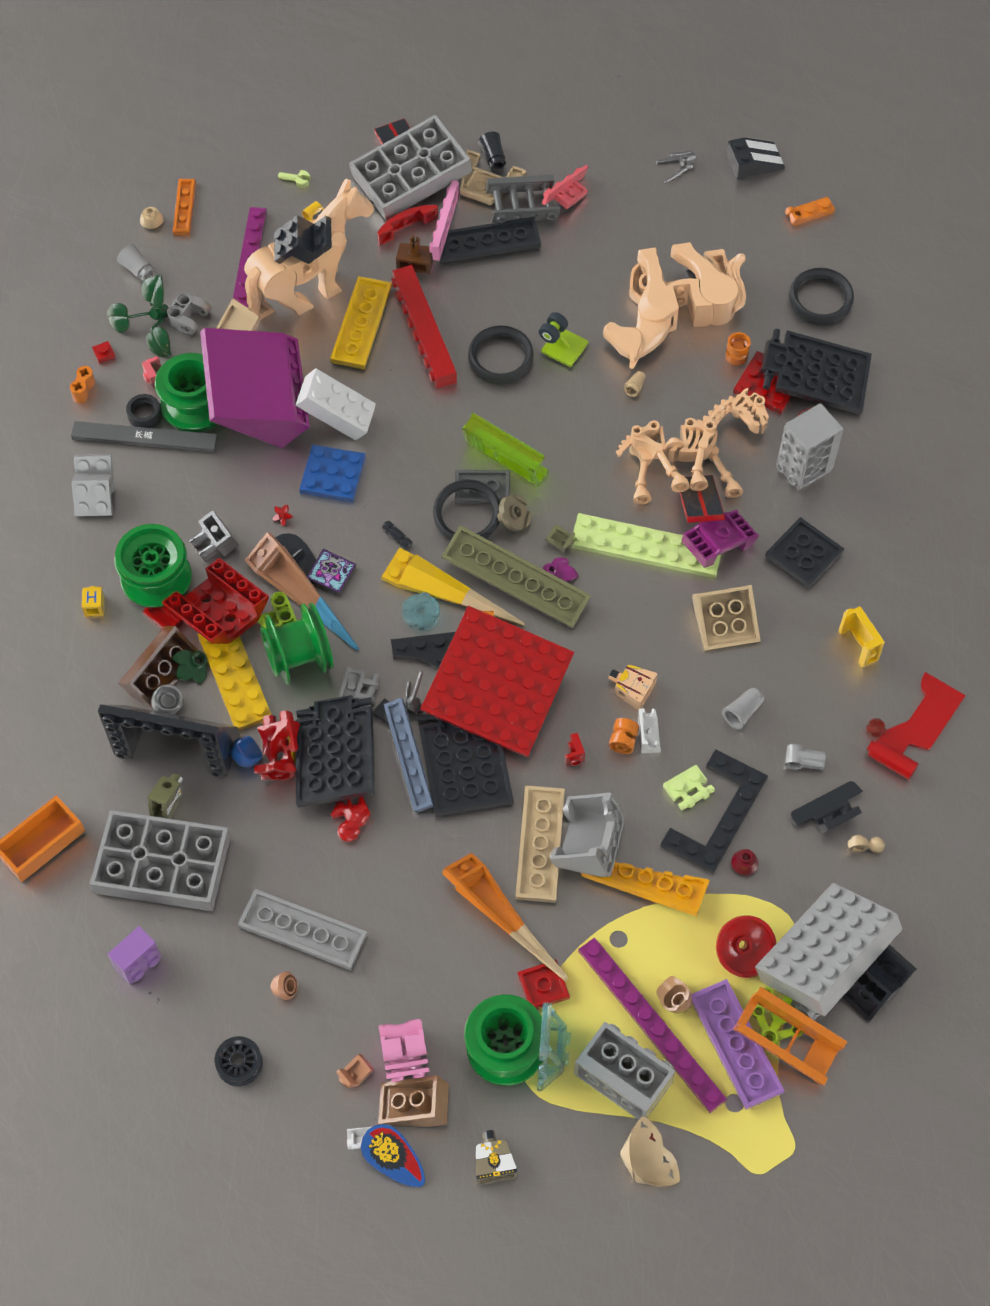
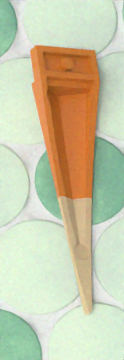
[442,853,568,981]

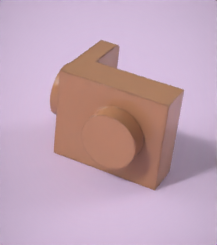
[336,1054,374,1088]

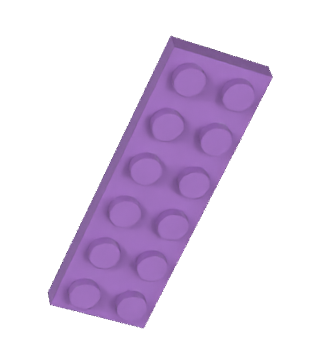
[692,979,785,1110]

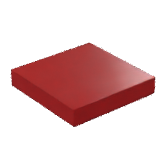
[517,959,570,1009]

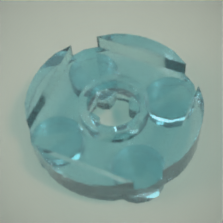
[402,592,440,630]

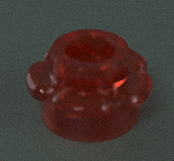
[866,718,886,737]

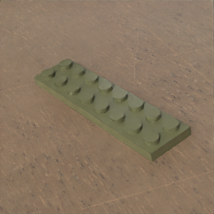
[441,525,591,629]

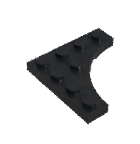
[391,632,455,671]

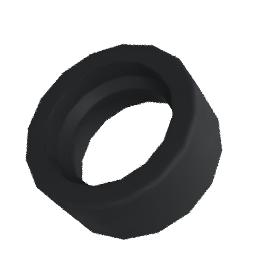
[126,394,162,428]

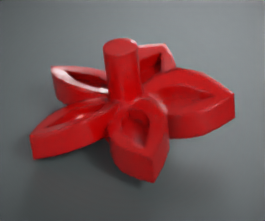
[272,505,293,527]

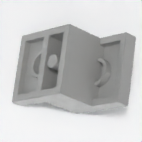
[71,454,115,516]

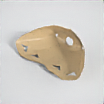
[620,1116,680,1186]

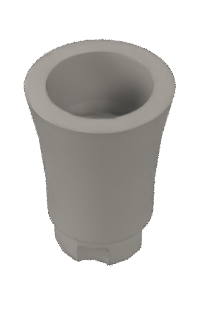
[117,244,155,281]
[722,688,764,730]

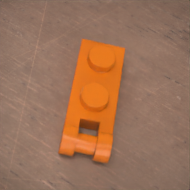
[785,196,835,226]

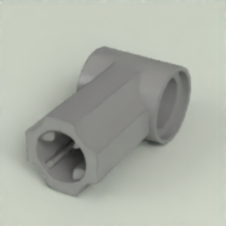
[785,744,826,770]

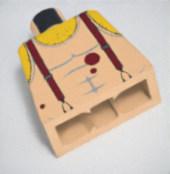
[608,665,658,711]

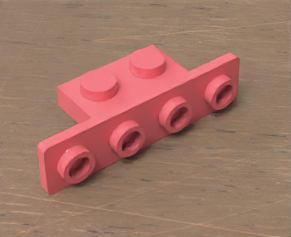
[542,165,589,209]

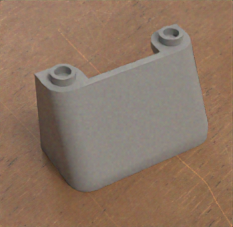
[550,792,624,877]

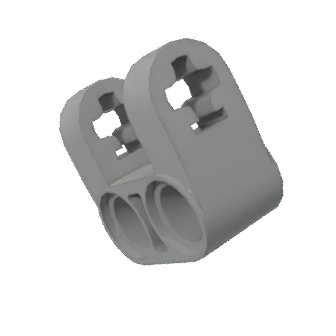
[167,293,212,335]

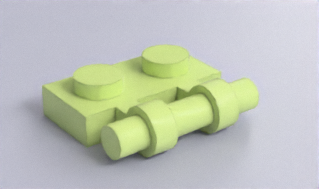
[663,765,715,811]

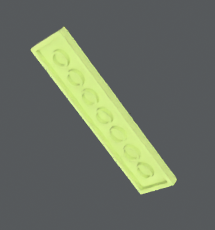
[571,513,721,579]

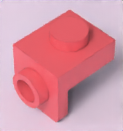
[142,356,161,388]

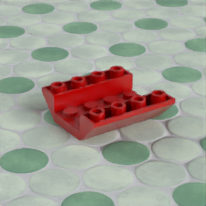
[162,558,269,644]

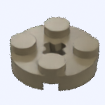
[497,494,531,532]

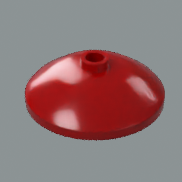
[716,915,776,978]

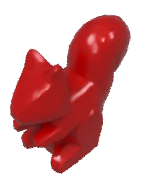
[330,797,371,842]

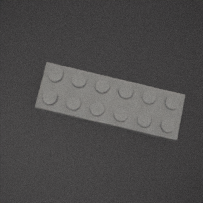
[238,889,367,970]

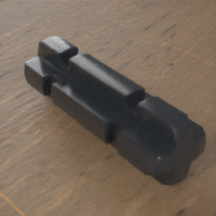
[382,520,413,549]

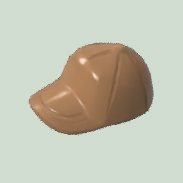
[656,976,692,1013]

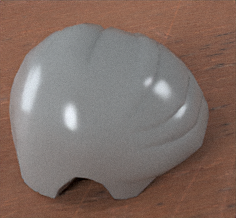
[151,684,183,715]

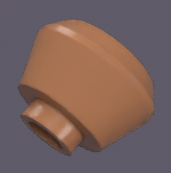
[271,971,298,1000]

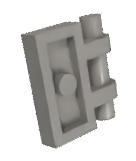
[339,667,379,707]

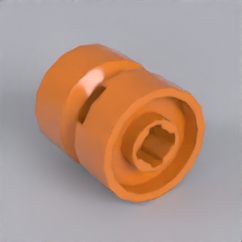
[725,332,751,366]
[609,718,640,754]

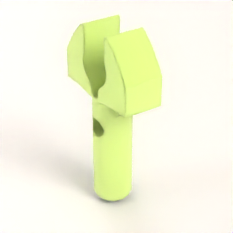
[278,170,310,188]

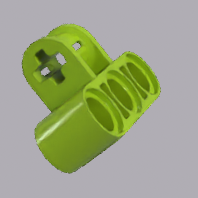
[258,592,297,628]

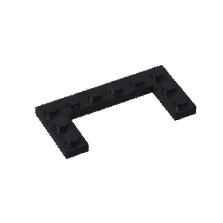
[660,749,768,874]

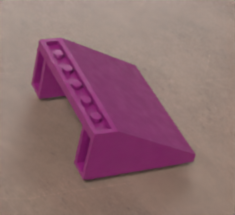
[200,328,310,448]

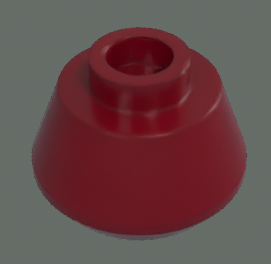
[731,849,759,876]

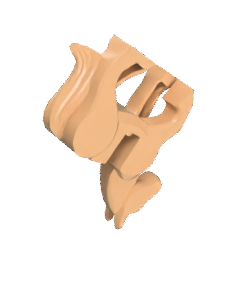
[244,179,374,320]
[603,242,747,370]

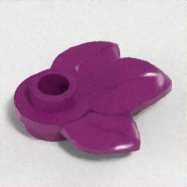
[542,557,579,582]

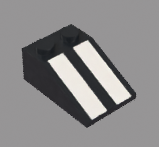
[726,137,785,179]

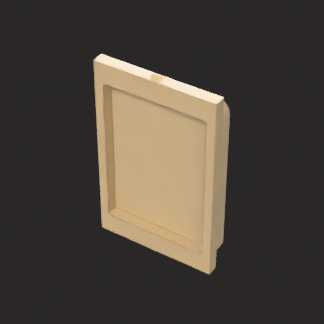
[216,298,260,331]

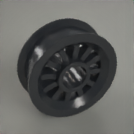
[214,1036,263,1087]

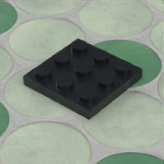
[765,517,845,588]

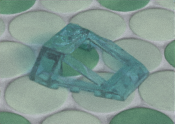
[537,1003,571,1091]

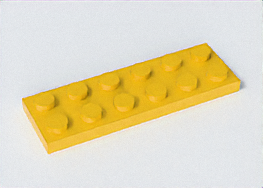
[330,276,392,370]
[198,621,272,731]

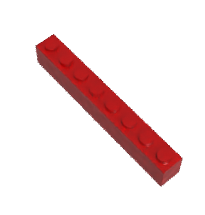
[390,265,457,389]

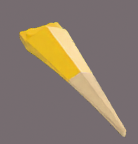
[381,547,525,626]

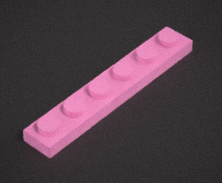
[429,180,459,261]

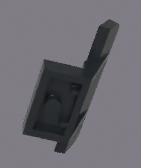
[791,781,863,833]

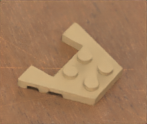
[460,149,527,205]

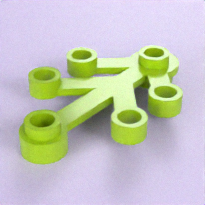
[752,987,803,1045]

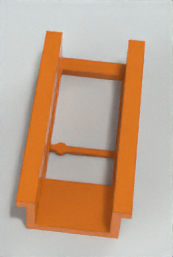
[733,987,847,1085]

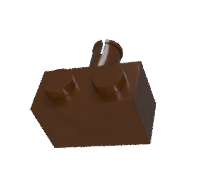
[396,236,434,274]

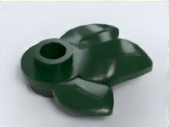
[172,650,208,684]

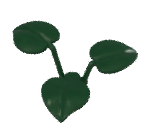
[107,274,172,357]

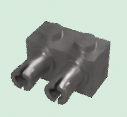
[189,510,239,562]

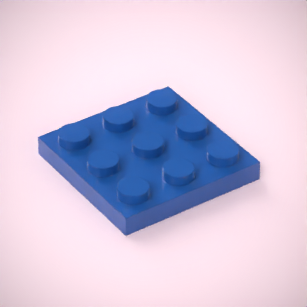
[299,444,366,502]

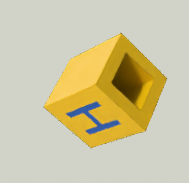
[82,586,105,617]

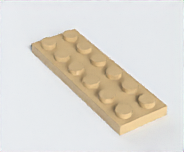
[515,785,565,903]

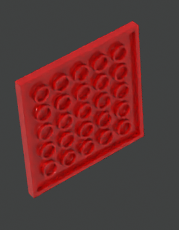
[420,605,575,758]

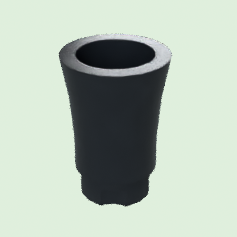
[478,131,506,171]

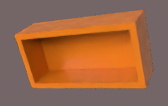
[0,795,85,883]

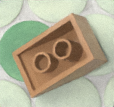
[378,1075,449,1127]

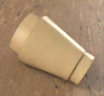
[624,371,645,397]

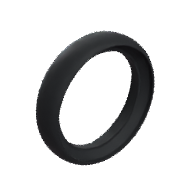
[789,268,854,325]
[468,325,534,384]
[433,479,500,541]

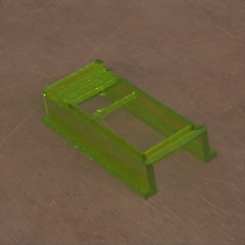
[462,412,549,487]

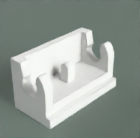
[638,709,661,753]

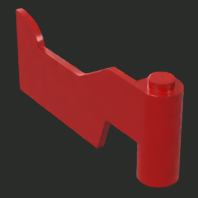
[866,672,966,780]

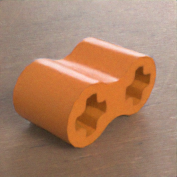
[70,366,95,403]

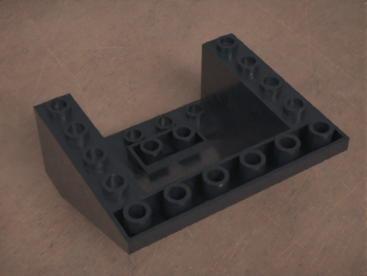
[98,704,240,777]

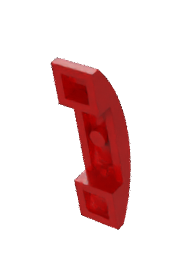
[377,205,438,246]

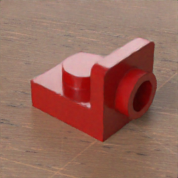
[565,732,585,766]

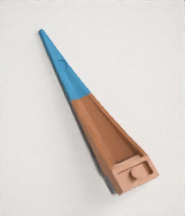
[244,532,359,650]

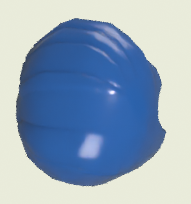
[231,736,262,767]

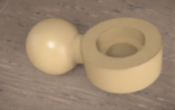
[848,835,885,853]

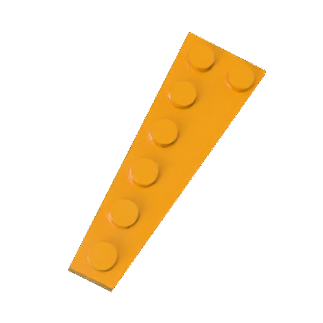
[581,861,710,917]

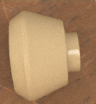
[140,207,163,229]

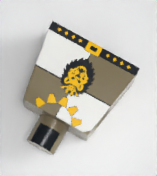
[476,1130,517,1185]

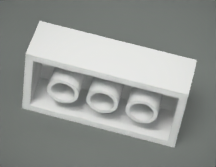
[296,368,376,440]

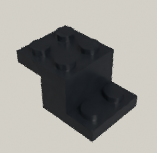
[274,215,332,264]
[843,944,917,1022]

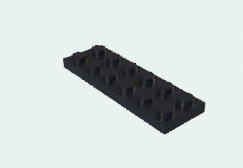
[440,217,541,263]

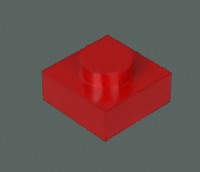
[92,341,116,364]

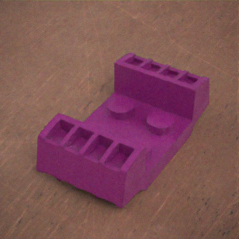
[682,509,759,568]

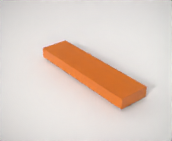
[172,179,196,236]

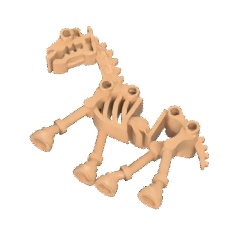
[616,388,769,505]

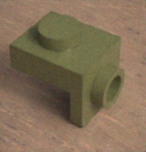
[545,524,576,552]

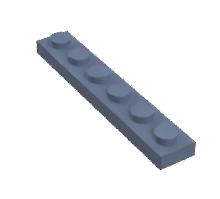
[383,698,434,813]

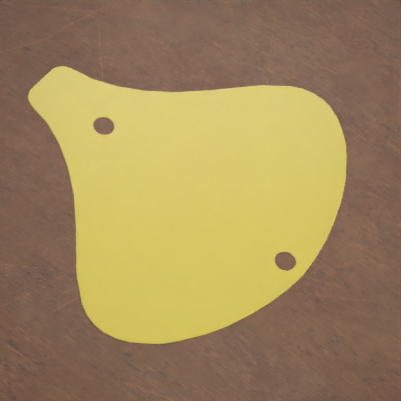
[521,894,795,1174]

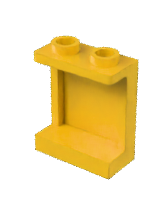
[839,606,885,668]

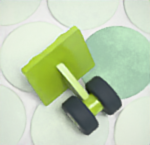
[538,312,589,367]

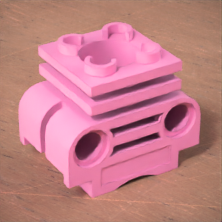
[379,1018,429,1082]

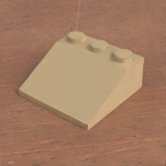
[692,585,761,651]

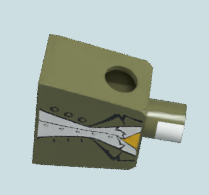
[147,774,183,819]

